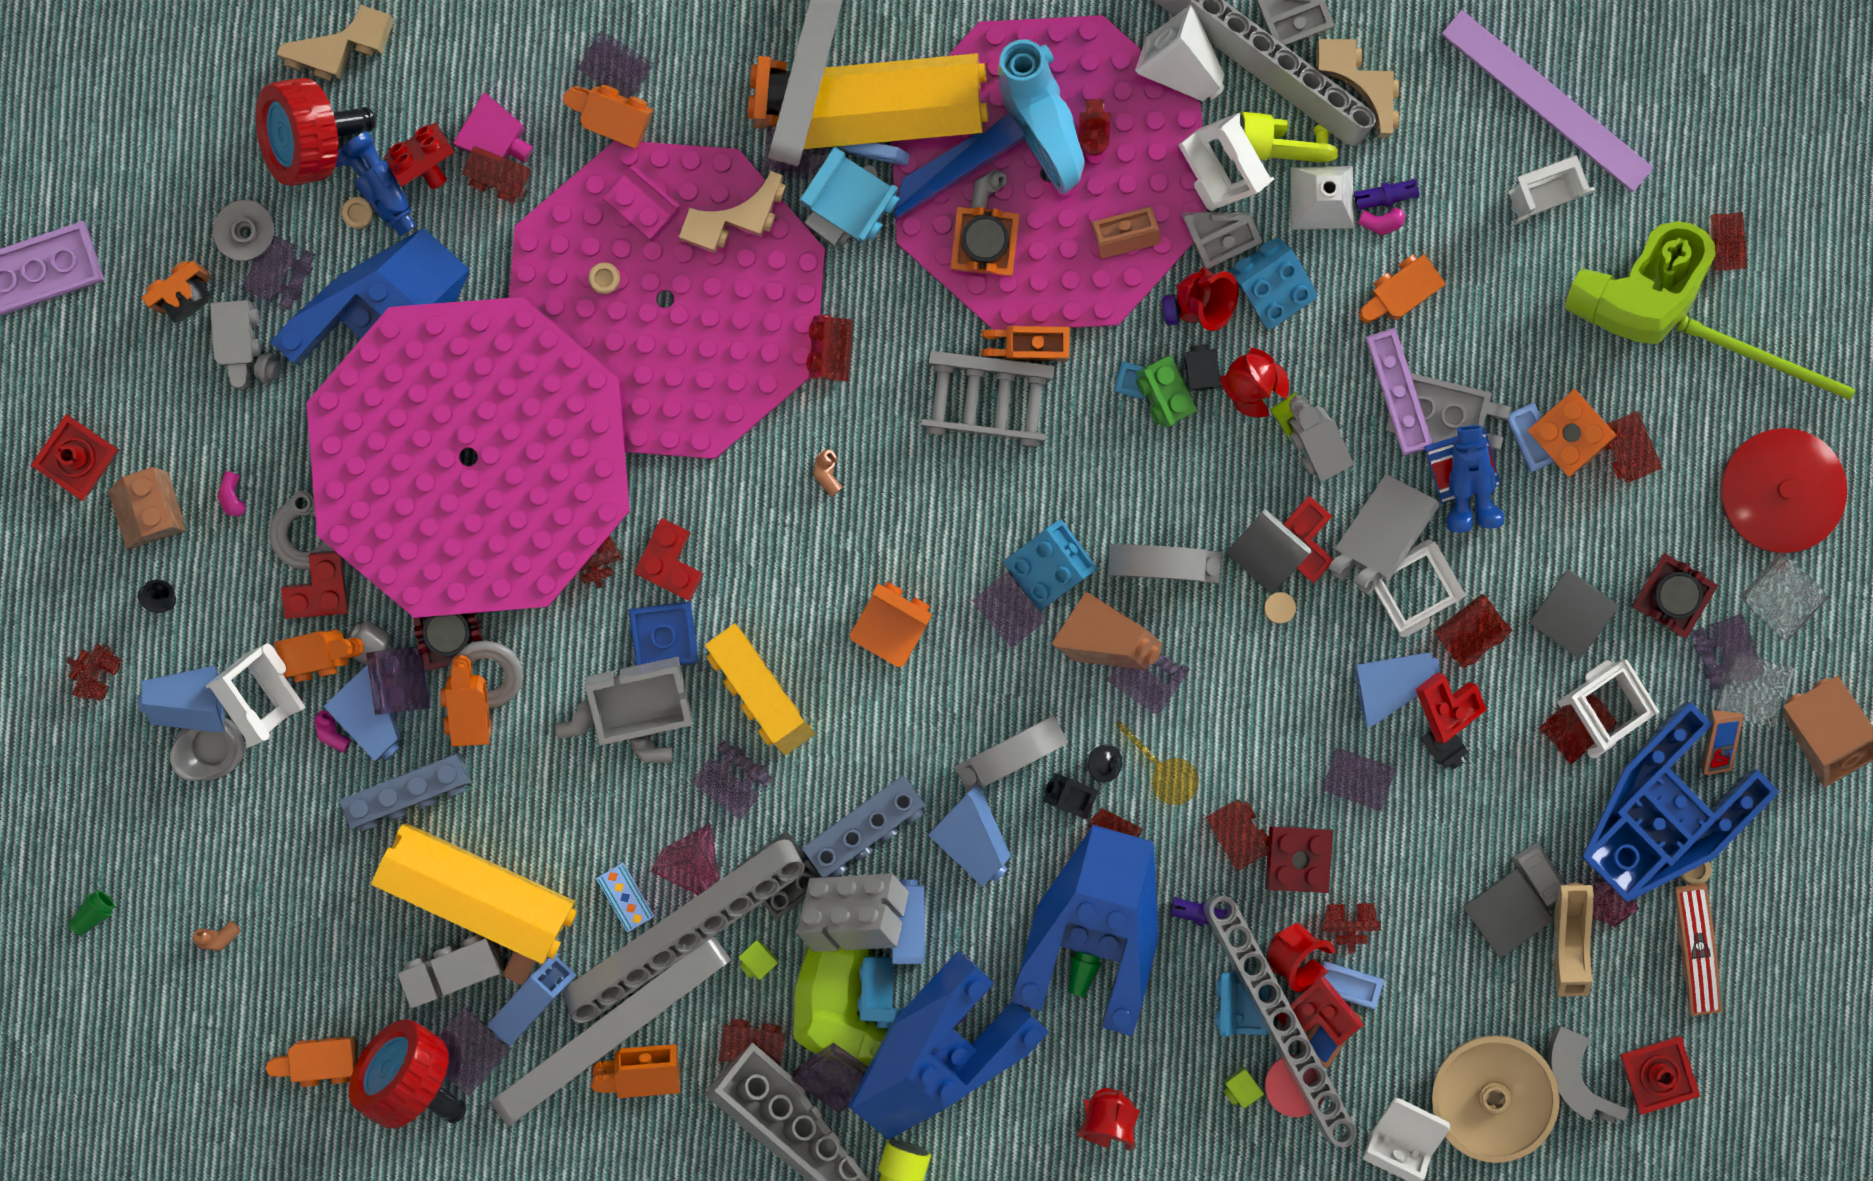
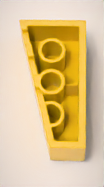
[705,623,815,756]

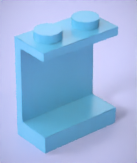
[800,147,900,244]

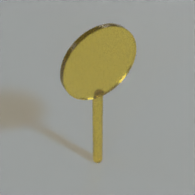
[1116,721,1199,805]

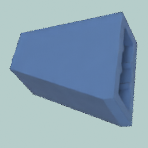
[1353,652,1440,727]
[323,663,402,761]
[137,666,225,733]
[928,784,1011,887]
[893,879,925,964]
[487,955,577,1046]

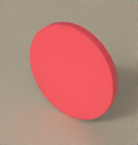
[1265,1054,1325,1117]

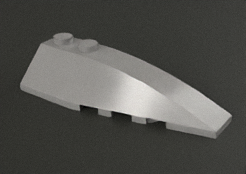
[704,1042,868,1181]

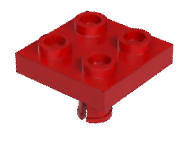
[384,122,454,189]
[30,414,119,501]
[1620,1035,1701,1115]

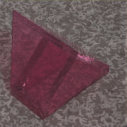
[651,823,719,895]
[1590,876,1639,928]

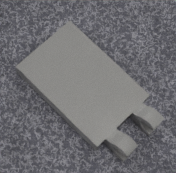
[1385,373,1511,451]
[1329,474,1440,595]

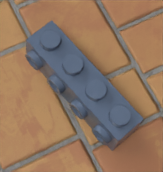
[339,754,472,832]
[801,774,926,878]

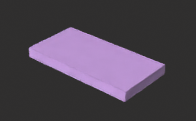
[0,221,105,316]

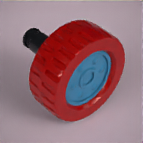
[255,78,376,186]
[348,1019,467,1129]

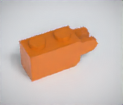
[562,85,654,149]
[1358,254,1446,324]
[981,326,1070,362]
[273,629,364,683]
[440,654,492,747]
[265,1036,357,1087]
[591,1044,680,1098]

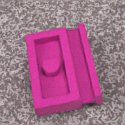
[603,165,681,241]

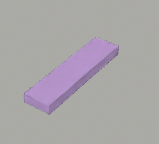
[1365,328,1433,456]

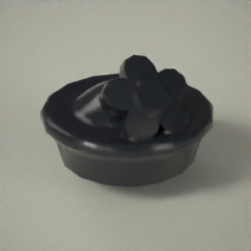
[137,579,176,613]
[1087,744,1123,783]

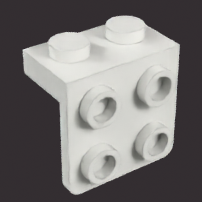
[1362,1098,1450,1181]

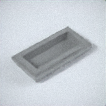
[1511,841,1565,909]

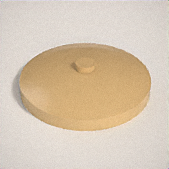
[1432,1035,1559,1163]

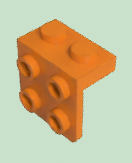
[850,582,933,667]

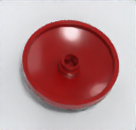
[1720,428,1847,553]

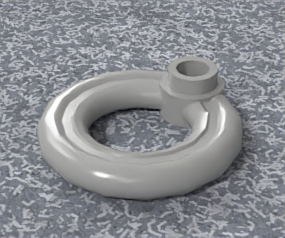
[269,491,334,570]
[445,640,524,708]

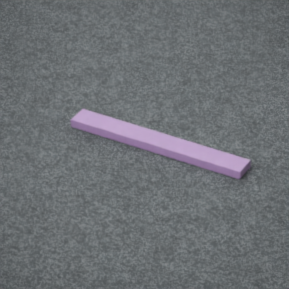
[1441,10,1654,193]

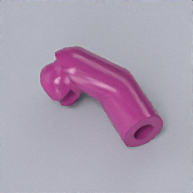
[1357,208,1405,235]
[217,470,246,517]
[314,710,351,753]

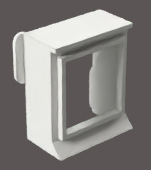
[1178,112,1274,211]
[1508,155,1595,225]
[1374,540,1466,637]
[206,644,305,748]
[1557,659,1660,758]

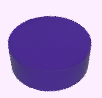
[1162,294,1179,326]

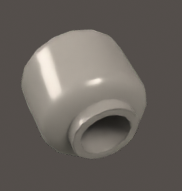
[345,621,393,666]

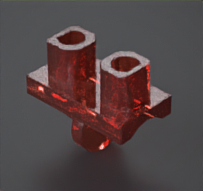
[1078,99,1111,156]
[1710,212,1747,271]
[579,535,623,589]
[66,644,123,701]
[1321,903,1381,954]

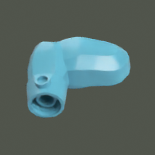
[998,40,1085,194]

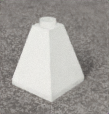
[1135,5,1225,101]
[1290,166,1354,230]

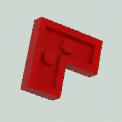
[1283,495,1334,584]
[634,518,704,601]
[281,551,349,619]
[1415,673,1487,744]
[1276,976,1364,1046]

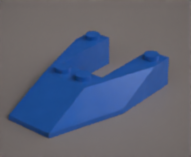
[270,228,470,366]
[1582,702,1779,902]
[1011,825,1158,1036]
[848,950,1049,1140]

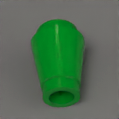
[68,890,115,936]
[1068,951,1102,997]

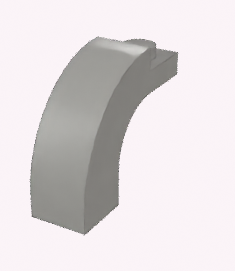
[1108,544,1221,583]
[954,715,1068,793]
[1547,1024,1629,1123]

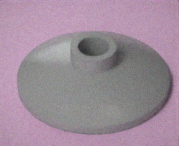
[213,200,274,261]

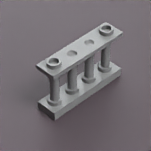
[921,351,1055,447]

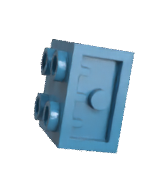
[1004,519,1098,611]

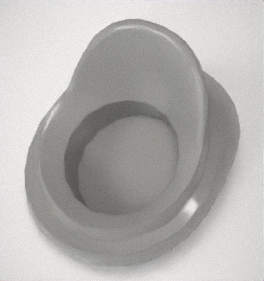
[170,718,245,781]

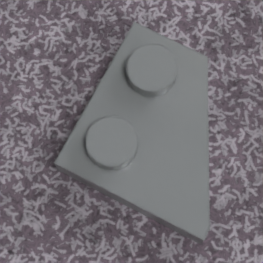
[1256,0,1335,46]
[1181,212,1263,269]

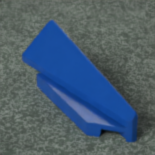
[894,113,1026,221]

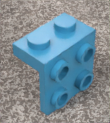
[1228,237,1317,329]
[858,957,903,1028]
[1215,970,1270,1037]

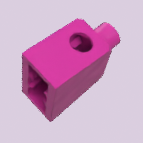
[453,92,534,166]

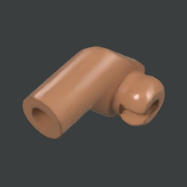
[813,449,843,497]
[192,920,241,951]

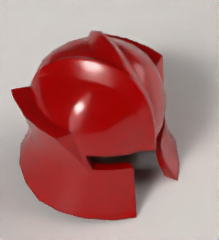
[1176,267,1239,331]
[1220,347,1289,417]
[1266,923,1336,992]
[1077,1088,1140,1151]

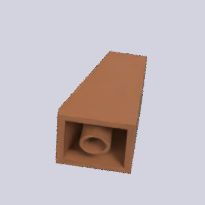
[108,467,187,550]
[1051,591,1163,670]
[1783,675,1873,788]

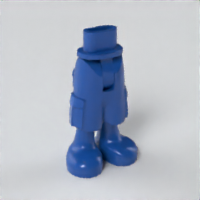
[335,131,416,237]
[1446,425,1505,533]

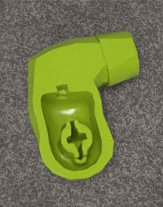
[1565,221,1716,345]
[793,930,889,1071]

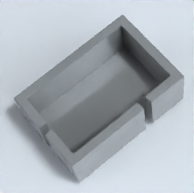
[585,657,692,745]
[797,873,909,952]
[397,935,506,1009]

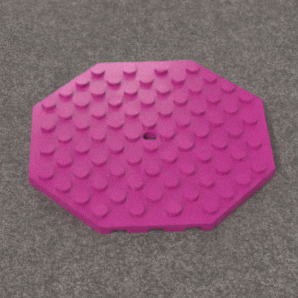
[892,15,1207,330]
[509,140,825,459]
[306,297,630,618]

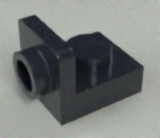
[1420,730,1471,770]
[1043,773,1099,820]

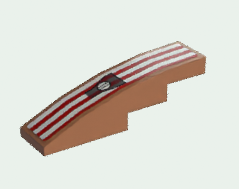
[1674,883,1722,1016]

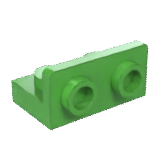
[1135,355,1198,428]

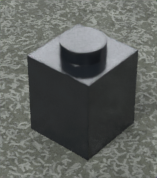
[1184,344,1221,392]

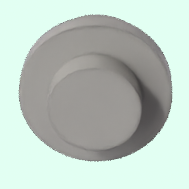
[254,353,281,384]

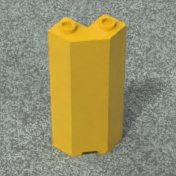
[803,53,988,149]
[371,823,578,964]

